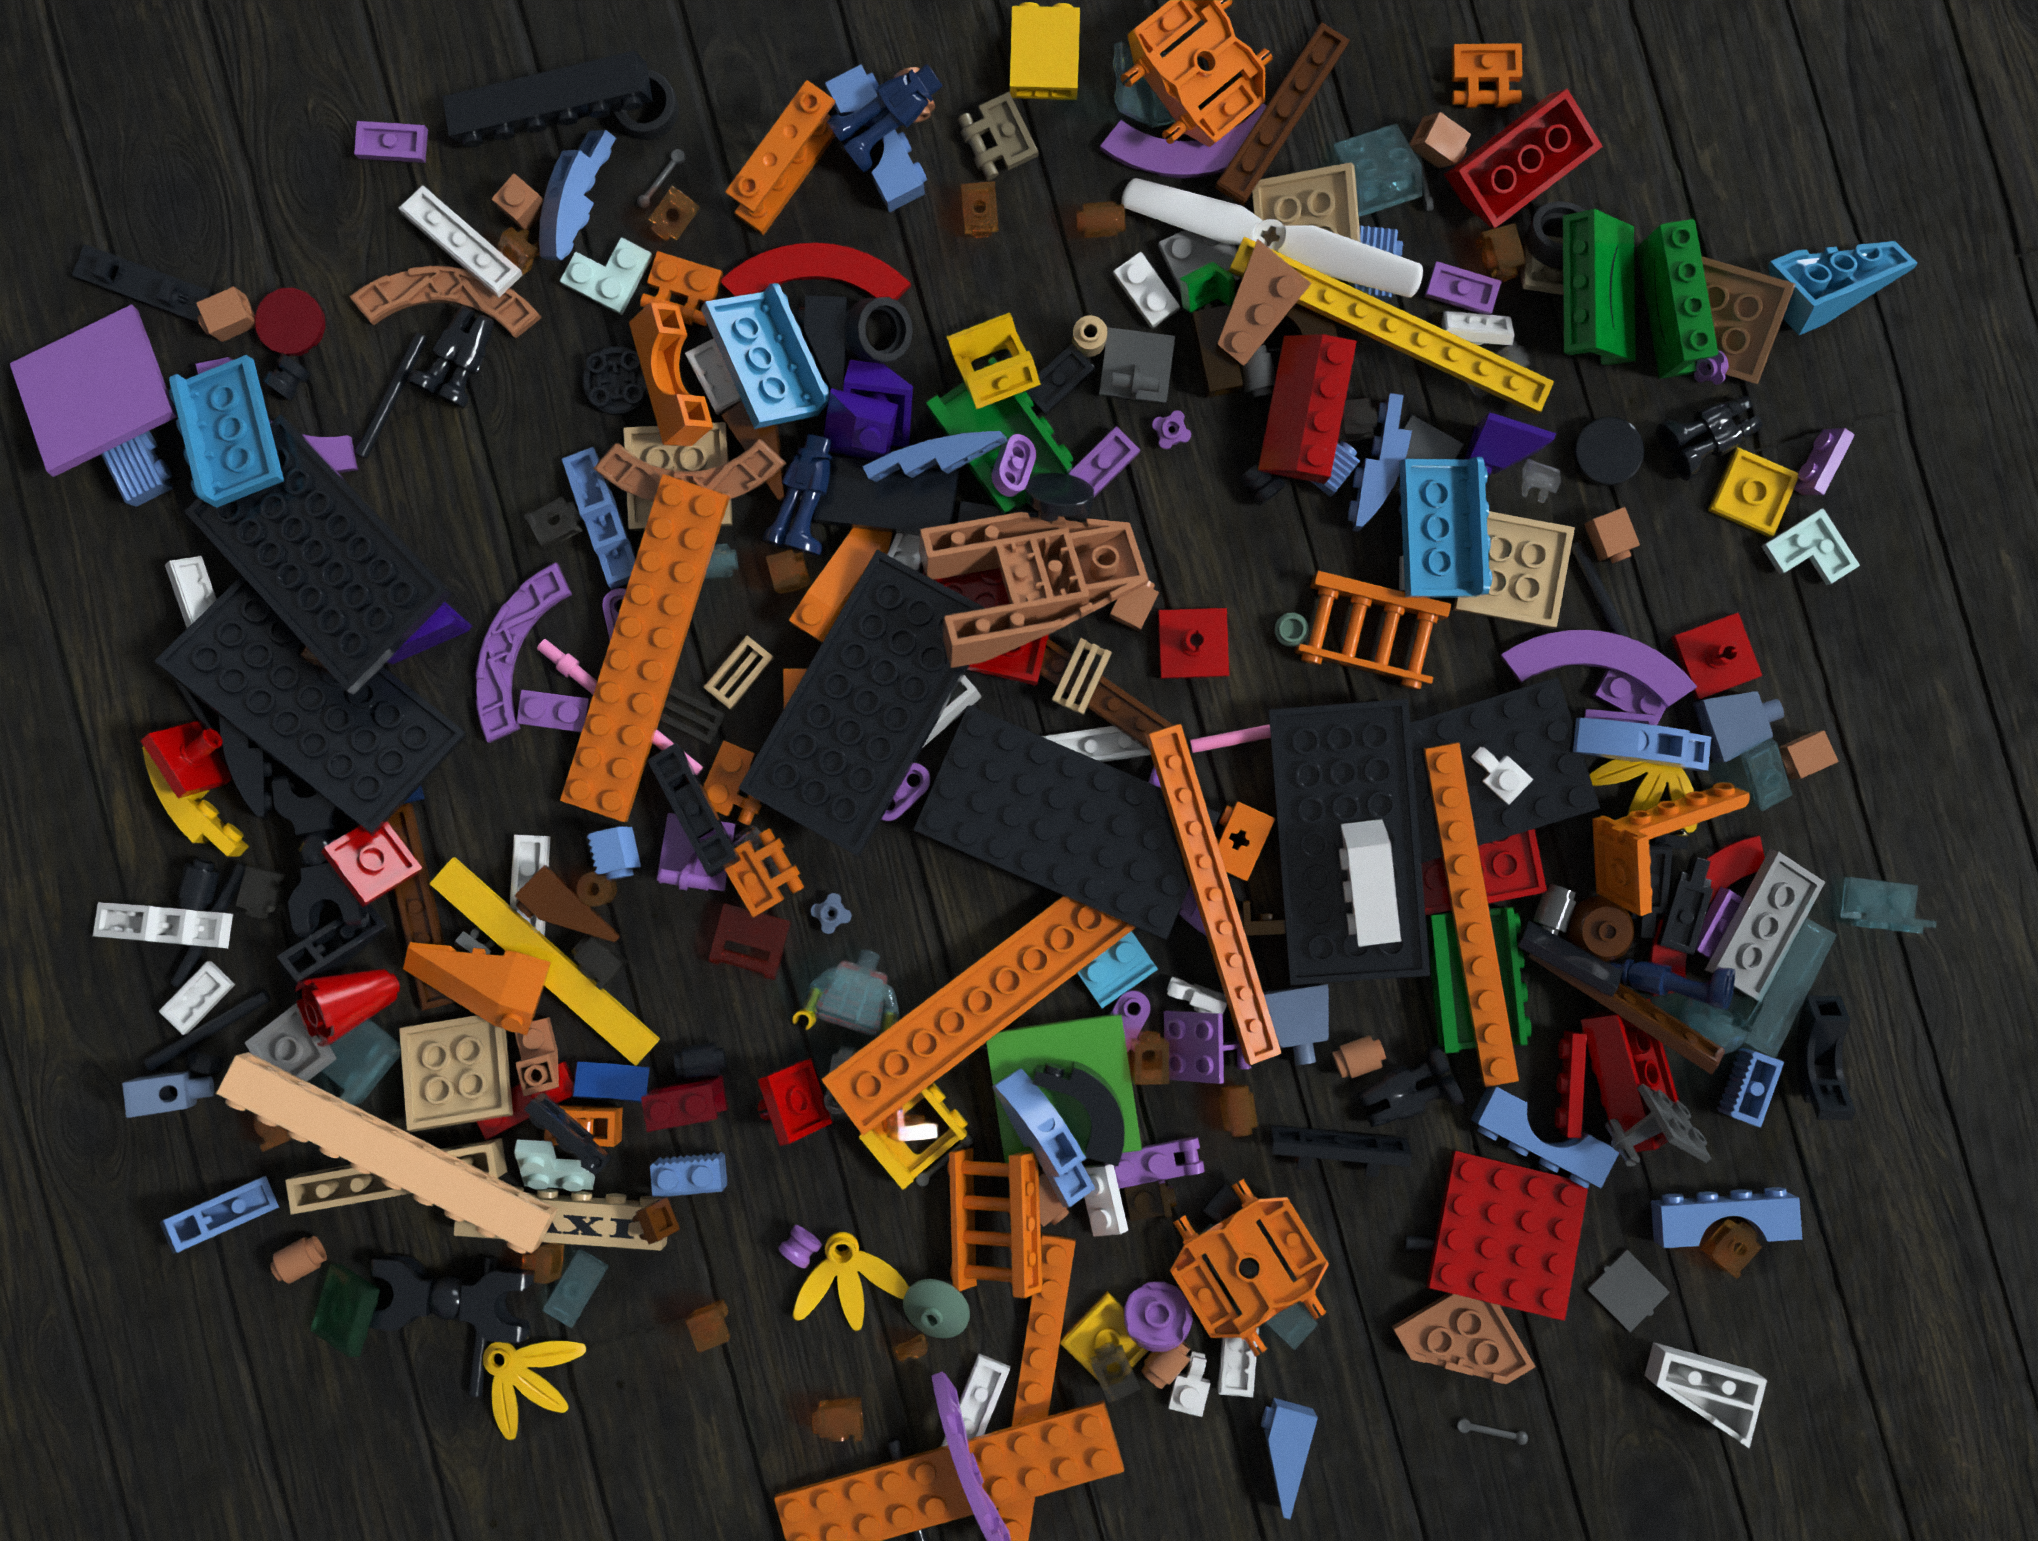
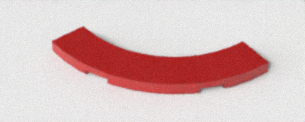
[720,243,911,300]
[1648,836,1765,996]

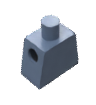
[1693,691,1784,764]
[1263,983,1329,1065]
[122,1070,214,1118]

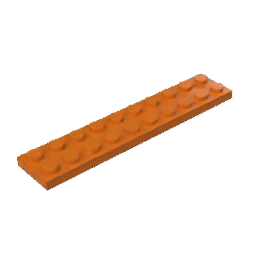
[560,474,730,822]
[821,896,1136,1136]
[774,1400,1124,1541]

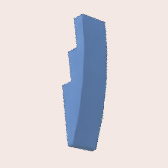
[863,431,1008,482]
[562,447,636,590]

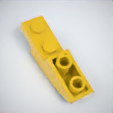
[142,746,249,857]

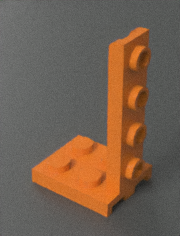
[1593,782,1750,916]

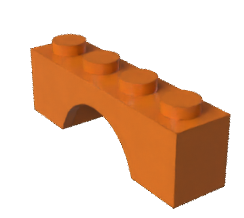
[629,302,713,446]

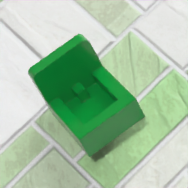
[1180,261,1236,313]

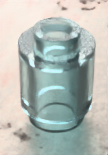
[704,543,738,580]

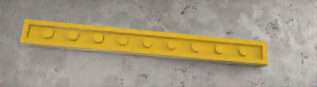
[1228,237,1554,415]

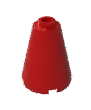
[295,969,400,1047]

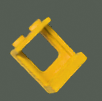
[947,312,1041,410]
[859,1082,968,1190]

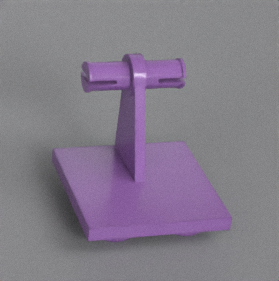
[657,813,736,891]
[1164,1011,1251,1084]

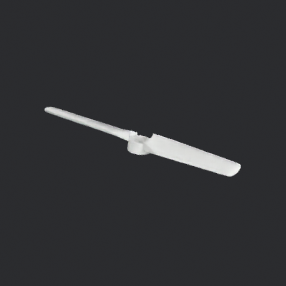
[1121,178,1423,298]

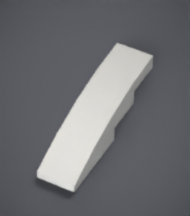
[93,902,233,948]

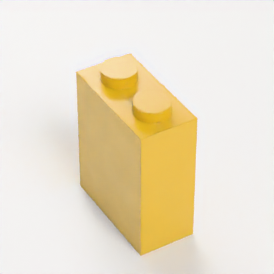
[1010,2,1080,100]

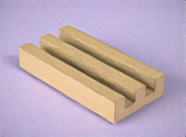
[704,635,774,709]
[1052,638,1112,715]

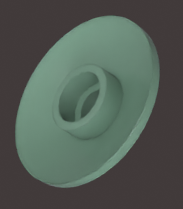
[903,1279,970,1338]

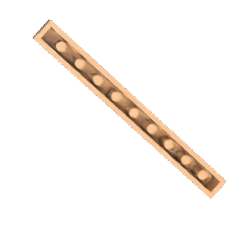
[216,1052,558,1254]

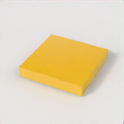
[1708,447,1798,537]
[1060,1291,1149,1391]

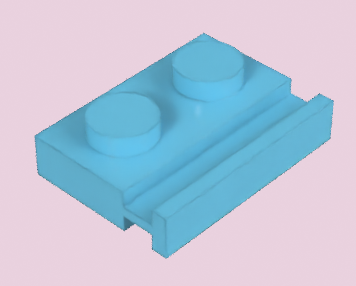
[1077,931,1158,1008]

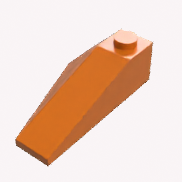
[789,528,893,643]
[403,942,551,1035]

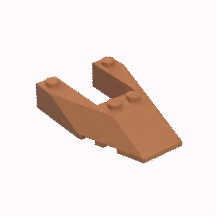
[919,512,1149,668]

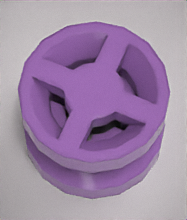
[778,1225,822,1268]

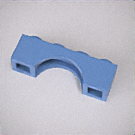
[825,65,927,212]
[1471,1086,1619,1189]
[1651,1187,1802,1248]

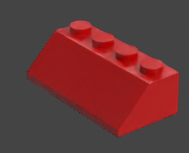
[1444,89,1603,229]
[1258,334,1357,484]
[1581,998,1679,1154]

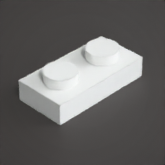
[1113,252,1180,329]
[1084,1163,1128,1236]

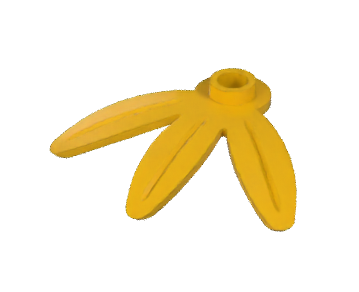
[1590,759,1697,833]
[792,1232,909,1331]
[483,1341,586,1440]

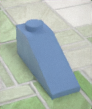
[160,1176,279,1254]
[1261,1398,1318,1519]

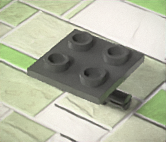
[1099,327,1175,404]
[1605,1084,1712,1166]

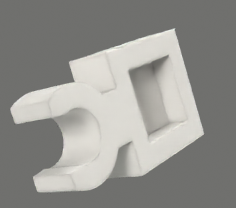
[1167,977,1227,1013]

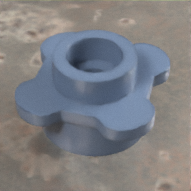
[811,893,852,934]

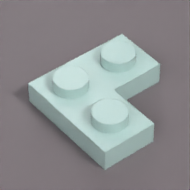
[560,237,653,315]
[1761,508,1860,585]
[514,1140,595,1192]

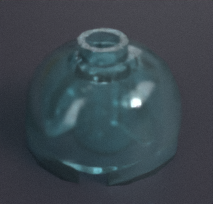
[1679,997,1752,1055]

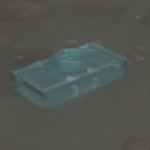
[1740,738,1792,811]
[542,1249,609,1328]

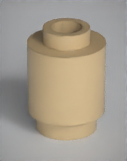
[1072,315,1107,357]

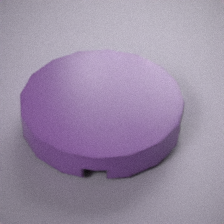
[1124,1282,1193,1352]

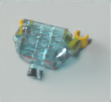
[793,949,899,1038]

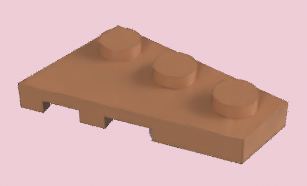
[1217,238,1311,366]

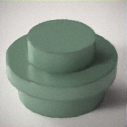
[1274,613,1309,647]

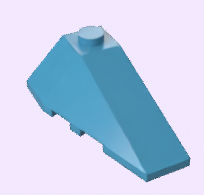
[1768,241,1917,335]

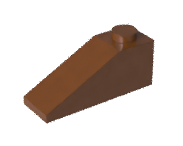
[721,401,786,505]
[514,865,620,942]

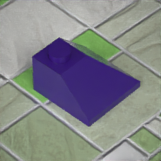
[843,360,913,447]
[824,388,898,461]
[1464,412,1556,476]

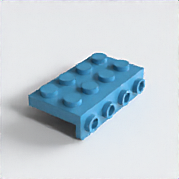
[701,283,829,429]
[169,355,284,508]
[1399,457,1492,598]

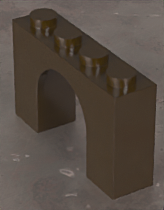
[1190,303,1338,399]

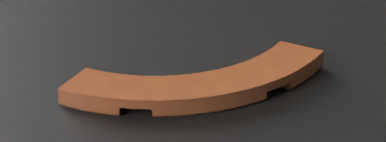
[349,266,542,338]
[593,439,786,502]

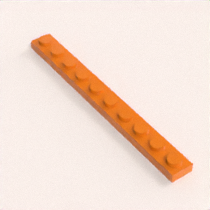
[1145,724,1282,1065]
[1423,742,1519,1087]
[998,1233,1076,1541]

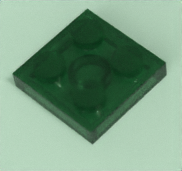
[310,1264,380,1357]

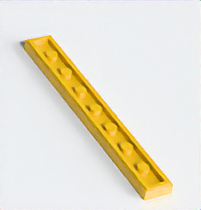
[429,857,660,1066]

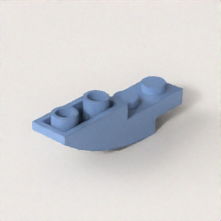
[539,130,616,261]
[1348,393,1412,532]
[1573,718,1711,771]
[992,1069,1096,1207]

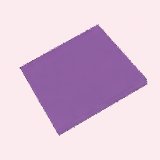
[10,304,177,477]

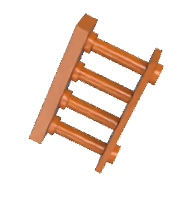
[725,80,836,235]
[1294,571,1451,690]
[947,1148,1042,1298]

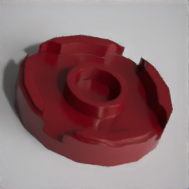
[255,287,326,357]

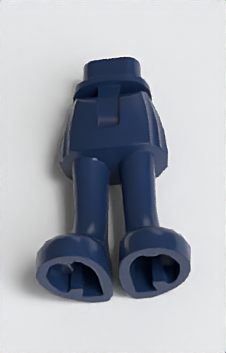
[827,64,943,172]
[762,434,832,556]
[1610,959,1736,1010]

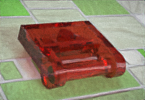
[709,903,791,981]

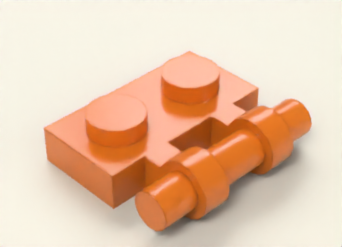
[1452,43,1522,108]
[640,251,723,326]
[703,740,762,826]
[725,828,804,917]

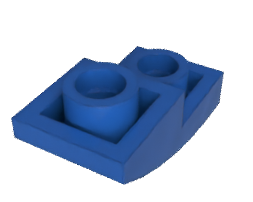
[572,1062,649,1103]

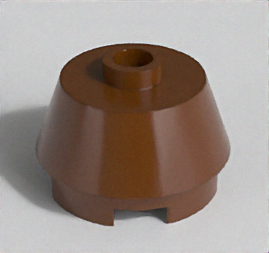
[1566,896,1634,964]

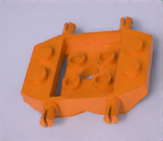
[1121,0,1273,147]
[1170,1179,1329,1357]

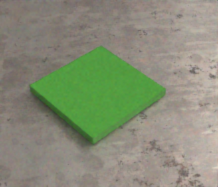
[986,1013,1142,1165]

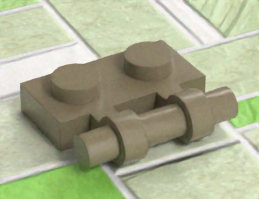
[958,92,1038,180]

